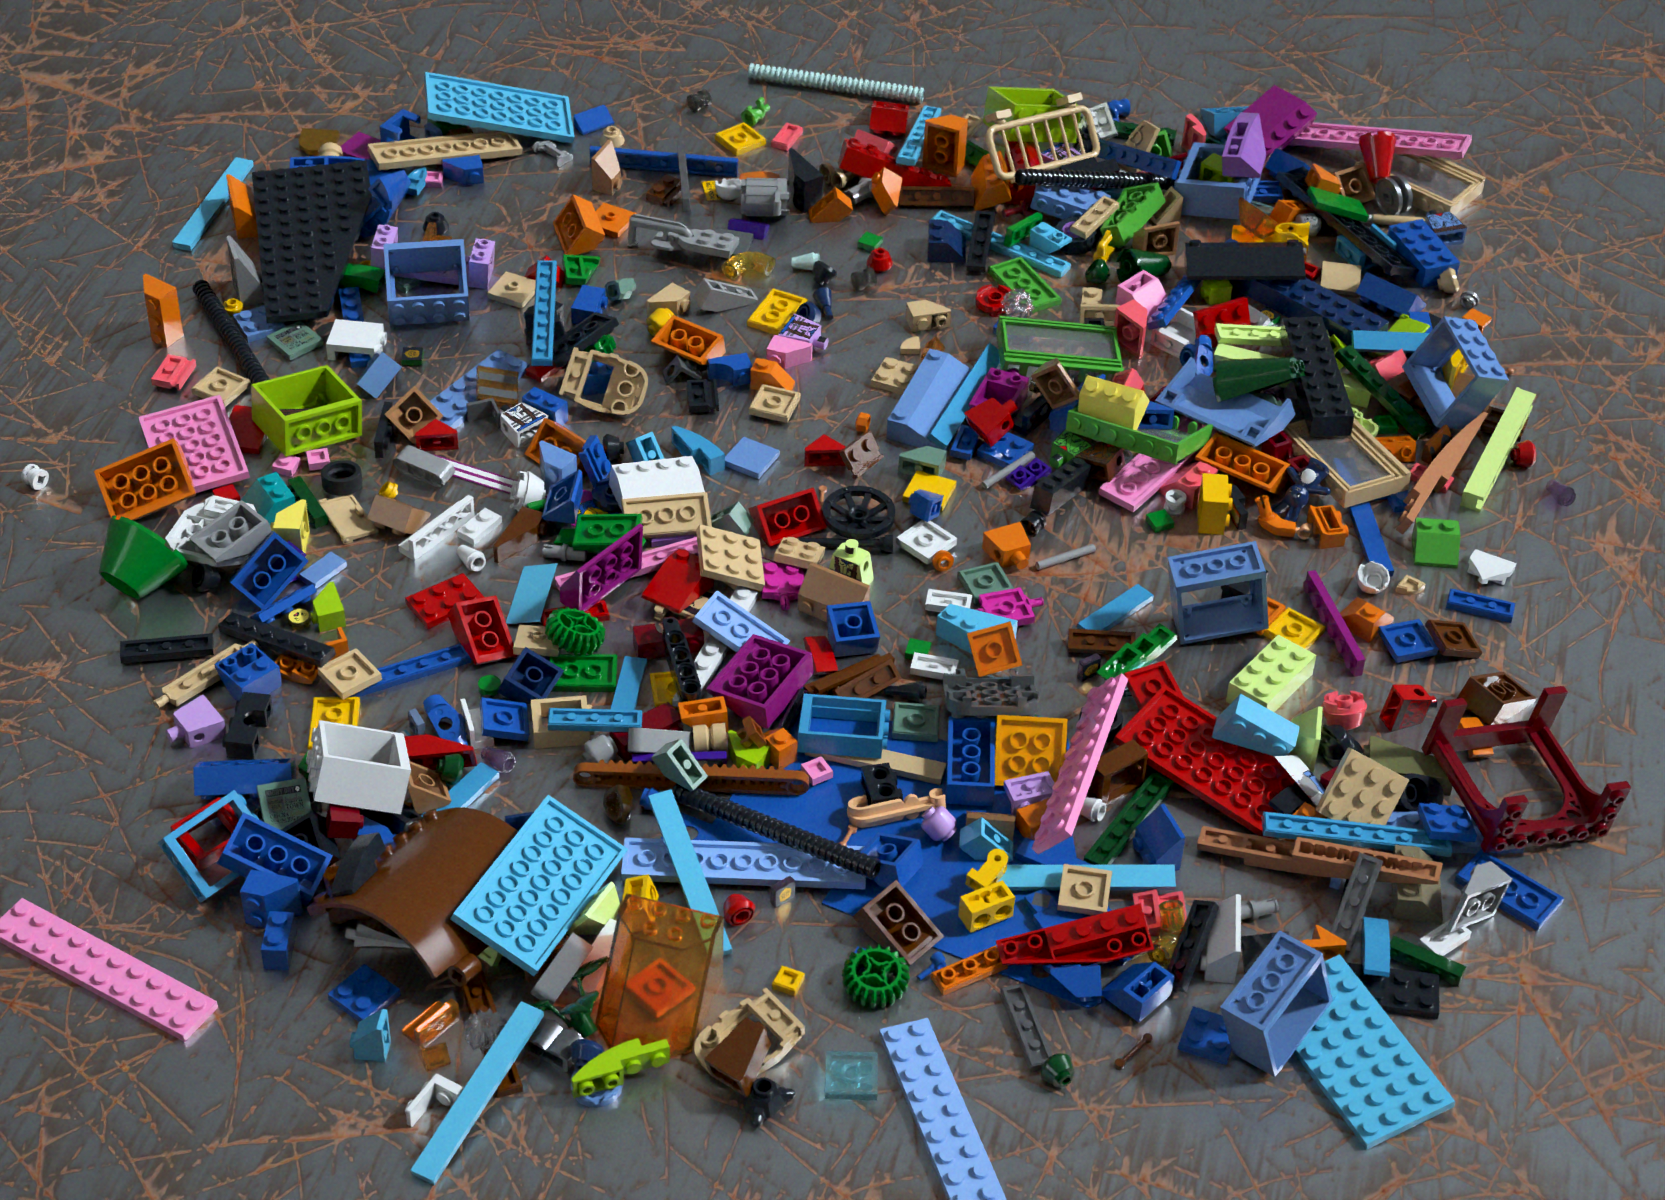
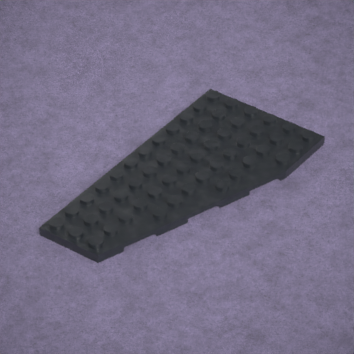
[252,161,372,324]

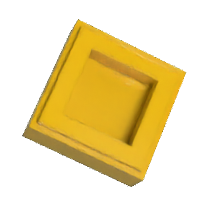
[772,965,805,997]

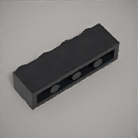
[1030,458,1092,516]

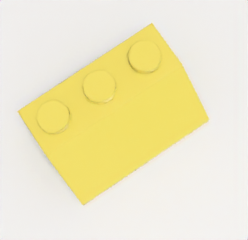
[1078,375,1150,430]

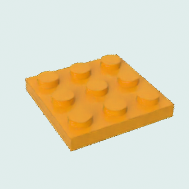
[995,715,1068,786]

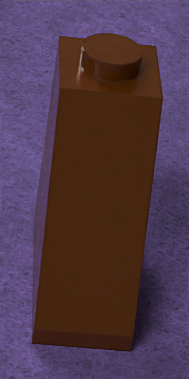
[704,1017,771,1098]

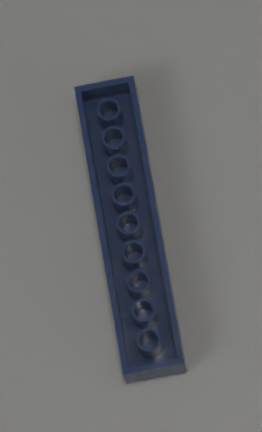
[1226,238,1389,357]

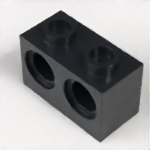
[860,762,903,806]

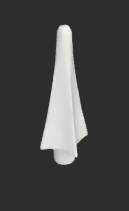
[345,923,410,948]

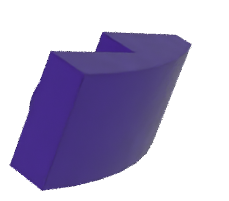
[1005,457,1052,491]

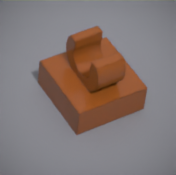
[737,716,767,748]

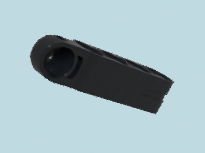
[662,617,701,702]

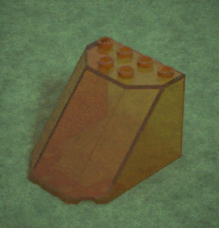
[595,893,724,1058]

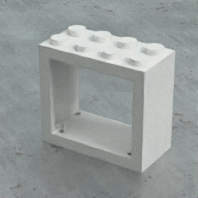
[306,720,411,814]

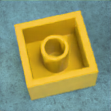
[1197,473,1233,535]

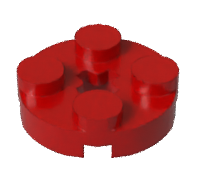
[975,284,1015,317]

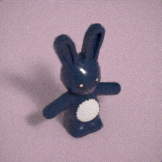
[1271,457,1331,522]

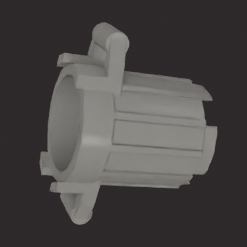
[741,178,789,216]

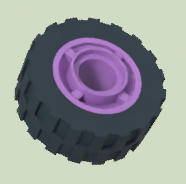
[1055,217,1097,255]

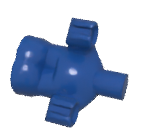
[1107,98,1131,122]

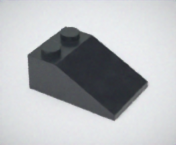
[788,148,824,213]

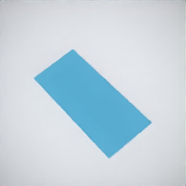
[506,563,558,624]

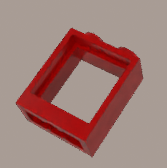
[170,797,239,872]

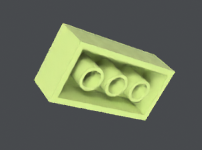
[1226,634,1316,712]

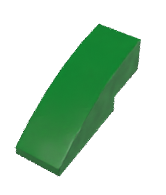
[338,263,385,293]

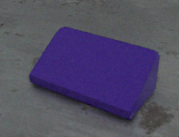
[727,218,770,240]

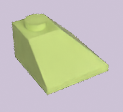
[1289,706,1323,772]
[566,881,621,935]

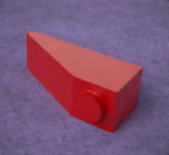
[404,734,477,770]

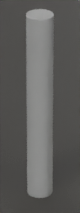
[982,451,1035,489]
[1035,544,1096,570]

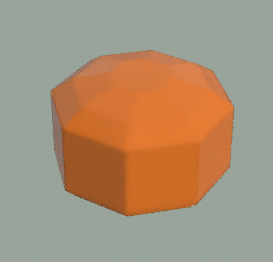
[855,412,871,433]

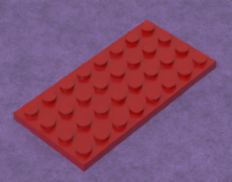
[1113,685,1295,838]

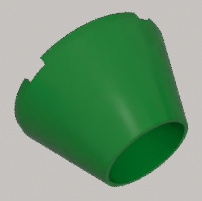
[99,515,188,599]

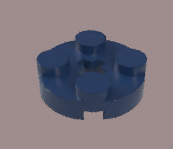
[592,478,621,512]

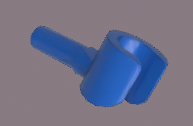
[916,952,946,981]

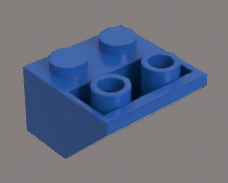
[214,643,282,701]
[1102,962,1174,1023]

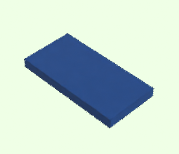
[1454,849,1564,931]

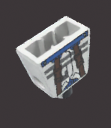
[499,403,548,448]

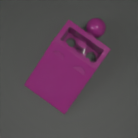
[969,367,1029,415]

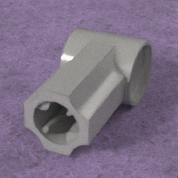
[844,177,875,206]

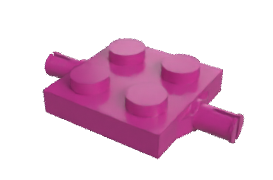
[761,561,804,611]
[974,587,1044,626]

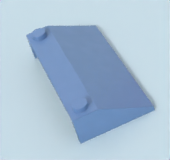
[886,349,971,451]
[1155,357,1295,447]

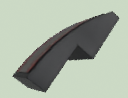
[1229,485,1248,531]

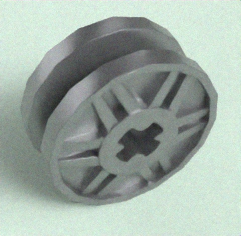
[1375,174,1413,215]

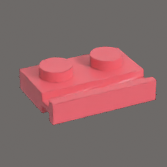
[151,354,196,390]

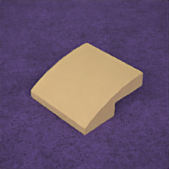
[1320,261,1361,296]

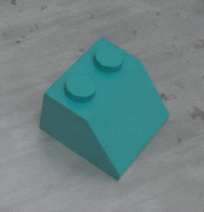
[240,472,295,525]

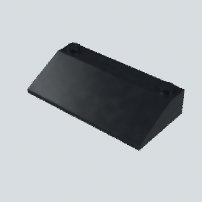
[1184,239,1306,280]

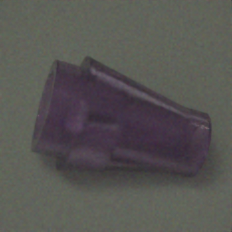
[1546,480,1576,506]
[481,746,516,773]

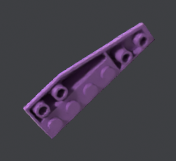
[1222,112,1266,178]

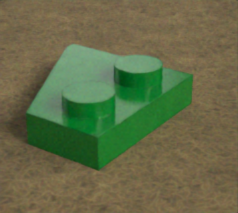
[562,254,600,285]

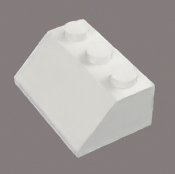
[1200,894,1241,984]

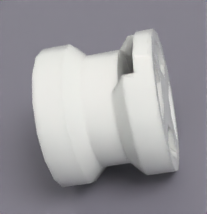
[21,464,49,490]
[1164,489,1187,516]

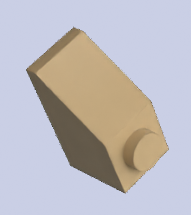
[646,283,691,317]

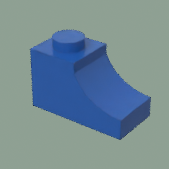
[707,353,752,386]

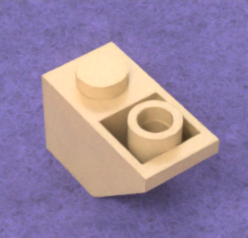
[906,300,951,332]

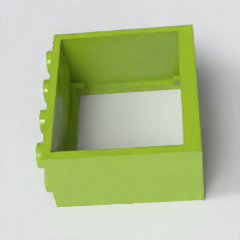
[983,87,1081,143]
[251,365,362,457]

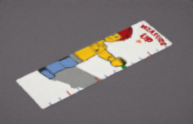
[1275,755,1380,852]

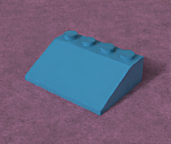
[1200,106,1249,138]

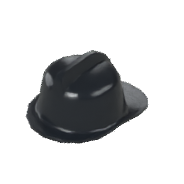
[1318,724,1363,768]
[1397,773,1444,811]

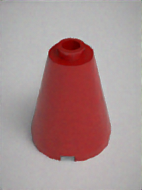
[1359,131,1396,185]

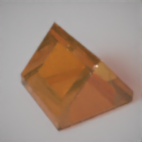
[921,336,945,359]
[418,1042,451,1072]

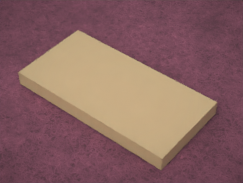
[621,492,712,539]

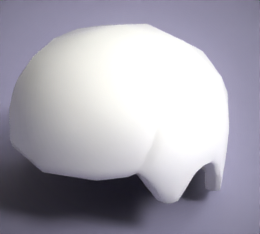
[715,178,741,201]
[1356,561,1390,594]

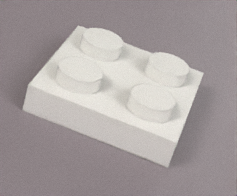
[896,520,957,565]

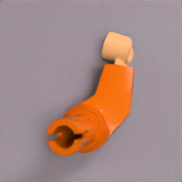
[1255,495,1312,540]

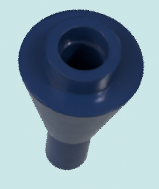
[813,287,833,320]

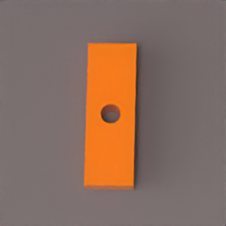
[931,945,1008,996]

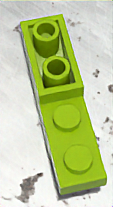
[572,1038,670,1098]

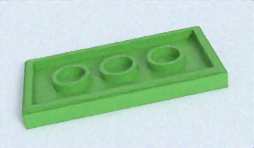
[988,257,1062,315]

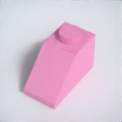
[766,335,812,369]

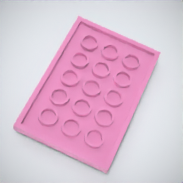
[138,395,250,493]

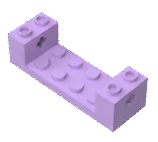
[371,224,495,289]

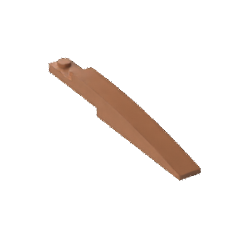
[1396,411,1488,535]
[1197,826,1443,885]

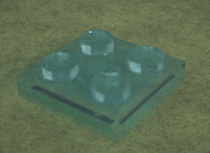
[825,1051,878,1101]

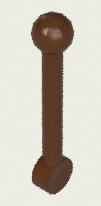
[1114,1033,1153,1070]

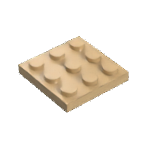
[696,524,765,591]
[1315,747,1409,825]

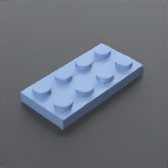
[692,591,790,652]

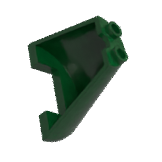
[1213,357,1305,403]

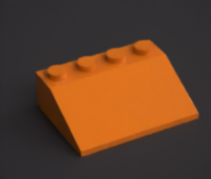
[94,438,196,521]

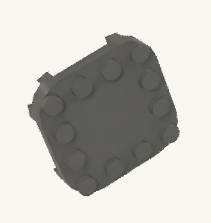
[943,669,1039,719]

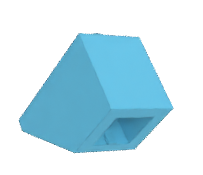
[1029,222,1072,254]

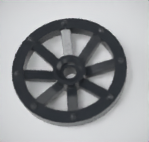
[822,486,895,540]

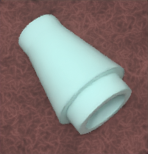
[792,252,820,271]

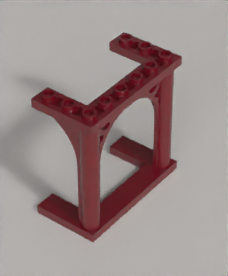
[1421,686,1631,853]

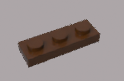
[1068,628,1136,655]
[832,659,902,698]

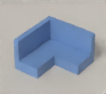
[355,349,402,398]

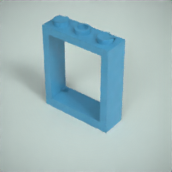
[797,694,890,759]
[157,790,259,903]

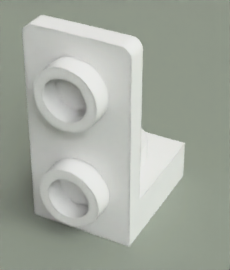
[405,1073,463,1127]

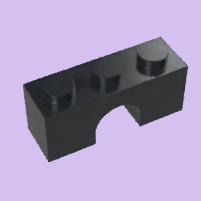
[222,692,273,760]

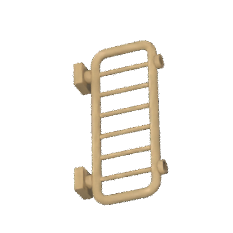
[985,92,1100,184]

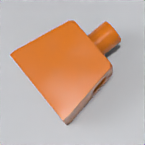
[982,522,1031,569]

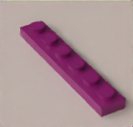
[1303,570,1366,677]

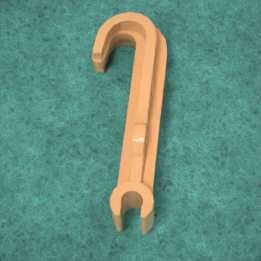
[847,788,946,828]

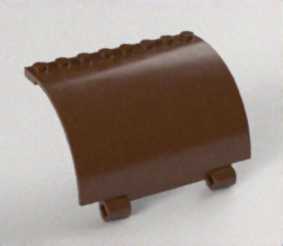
[306,807,518,986]

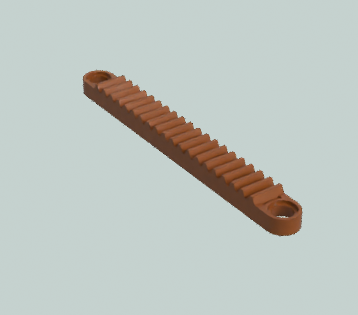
[573,759,809,795]

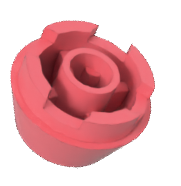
[1321,691,1367,730]

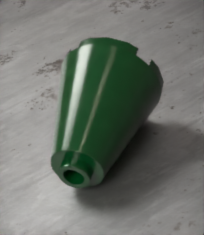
[1116,248,1172,283]

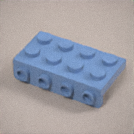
[1030,185,1111,231]

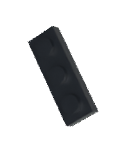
[374,402,393,458]

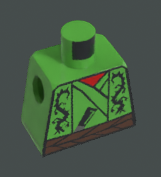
[1049,428,1097,469]

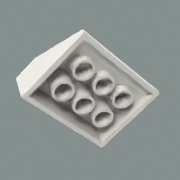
[609,456,705,511]

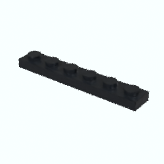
[218,612,336,668]

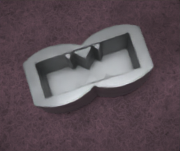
[524,1018,583,1072]

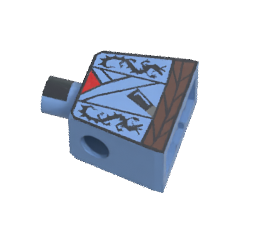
[1425,210,1467,246]

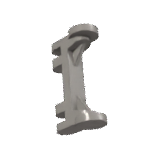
[532,140,573,167]

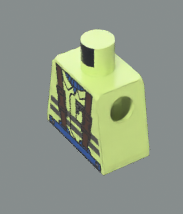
[829,539,874,585]

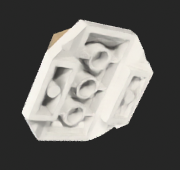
[165,495,256,574]

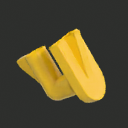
[1093,230,1115,262]

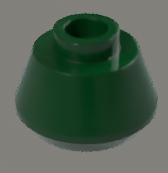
[1085,259,1110,284]
[436,753,464,785]
[1041,1053,1074,1087]

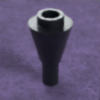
[884,681,927,704]

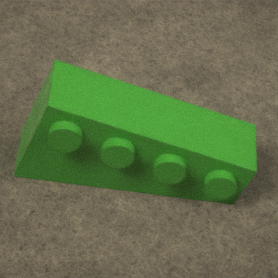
[1100,182,1166,248]

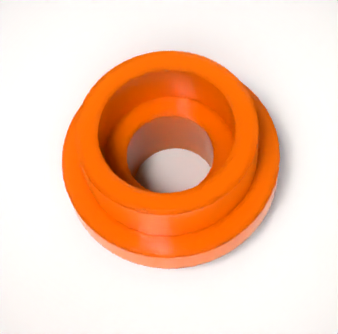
[932,550,954,571]

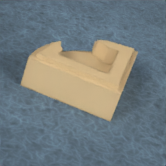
[900,336,920,355]
[1395,575,1426,595]

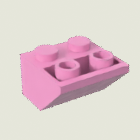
[1115,270,1167,321]

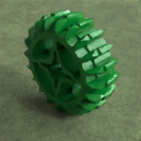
[545,607,605,656]
[842,944,910,1009]

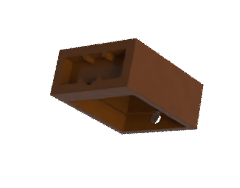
[1086,739,1148,805]

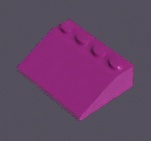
[1224,85,1318,165]
[560,524,643,612]
[706,634,814,729]

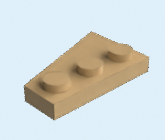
[1117,120,1160,173]

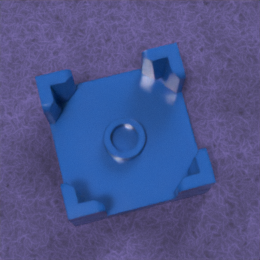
[379,109,421,142]

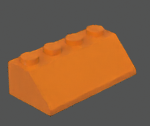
[1195,432,1290,494]

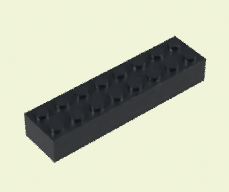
[1280,316,1354,437]

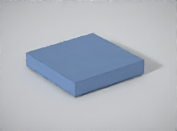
[725,437,780,479]

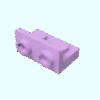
[1003,771,1055,816]

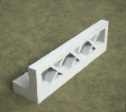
[398,495,475,561]

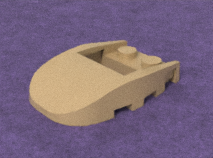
[559,347,648,416]
[694,988,805,1075]

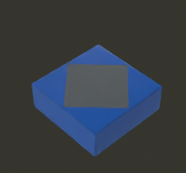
[1024,888,1058,914]

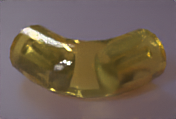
[722,251,776,279]
[1148,900,1185,966]

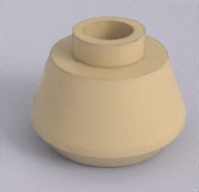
[599,126,625,148]
[1437,268,1460,293]

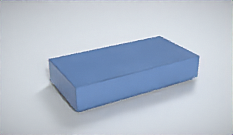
[299,552,347,589]

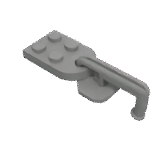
[627,214,740,258]

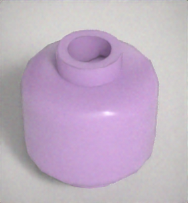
[921,806,957,842]

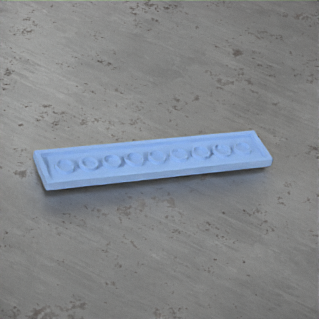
[621,837,866,889]
[879,1018,1007,1200]

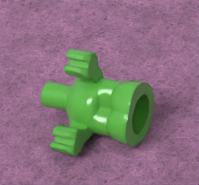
[741,97,770,127]

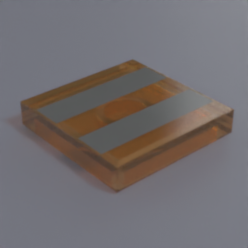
[476,366,518,408]

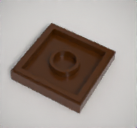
[1425,619,1482,658]

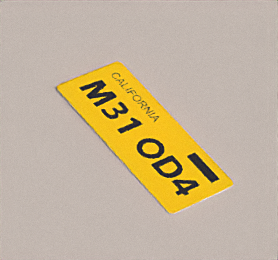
[702,181,721,201]

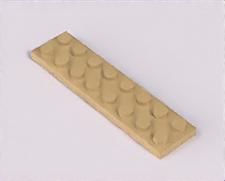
[367,131,522,170]

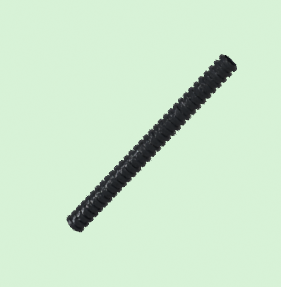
[1014,168,1179,190]
[192,280,270,384]
[672,783,881,880]

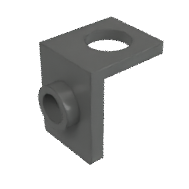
[662,355,702,384]
[466,398,501,429]

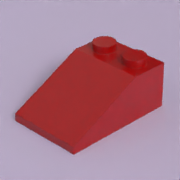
[869,101,909,136]
[641,549,714,614]
[447,595,518,665]

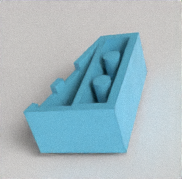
[936,604,1018,654]
[1212,694,1300,756]

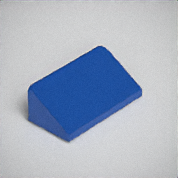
[573,105,614,135]

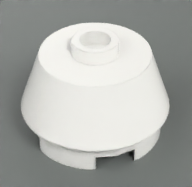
[510,470,546,512]

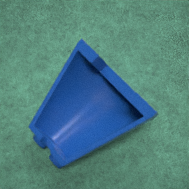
[360,170,411,237]

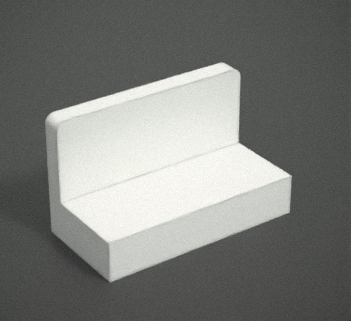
[460,698,494,749]

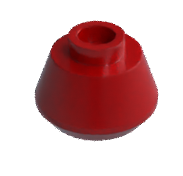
[866,248,893,273]
[1510,440,1536,468]
[723,894,755,926]

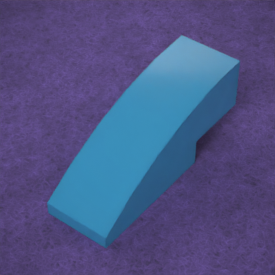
[671,426,725,475]
[1360,917,1390,977]

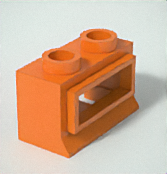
[1306,505,1349,549]

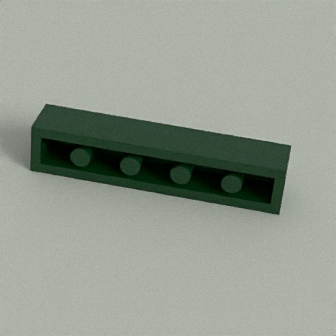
[287,476,328,529]
[1390,936,1466,986]

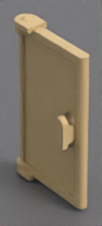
[318,494,378,544]

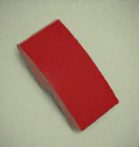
[803,635,838,676]

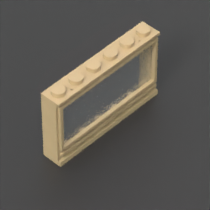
[1355,153,1486,216]
[1282,418,1411,508]

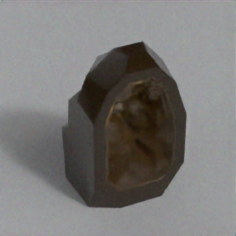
[603,784,634,825]

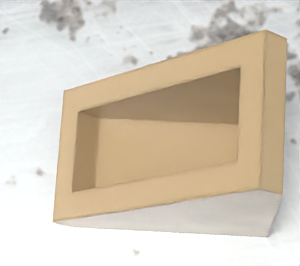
[1150,186,1183,225]

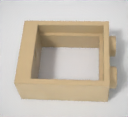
[531,695,594,749]

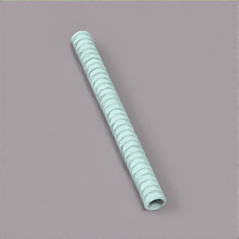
[748,63,924,104]

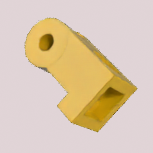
[965,849,1008,891]

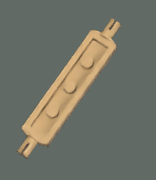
[153,639,259,709]

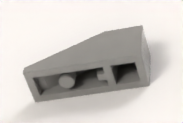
[693,278,759,312]

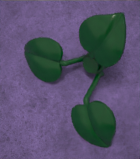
[531,956,609,1038]

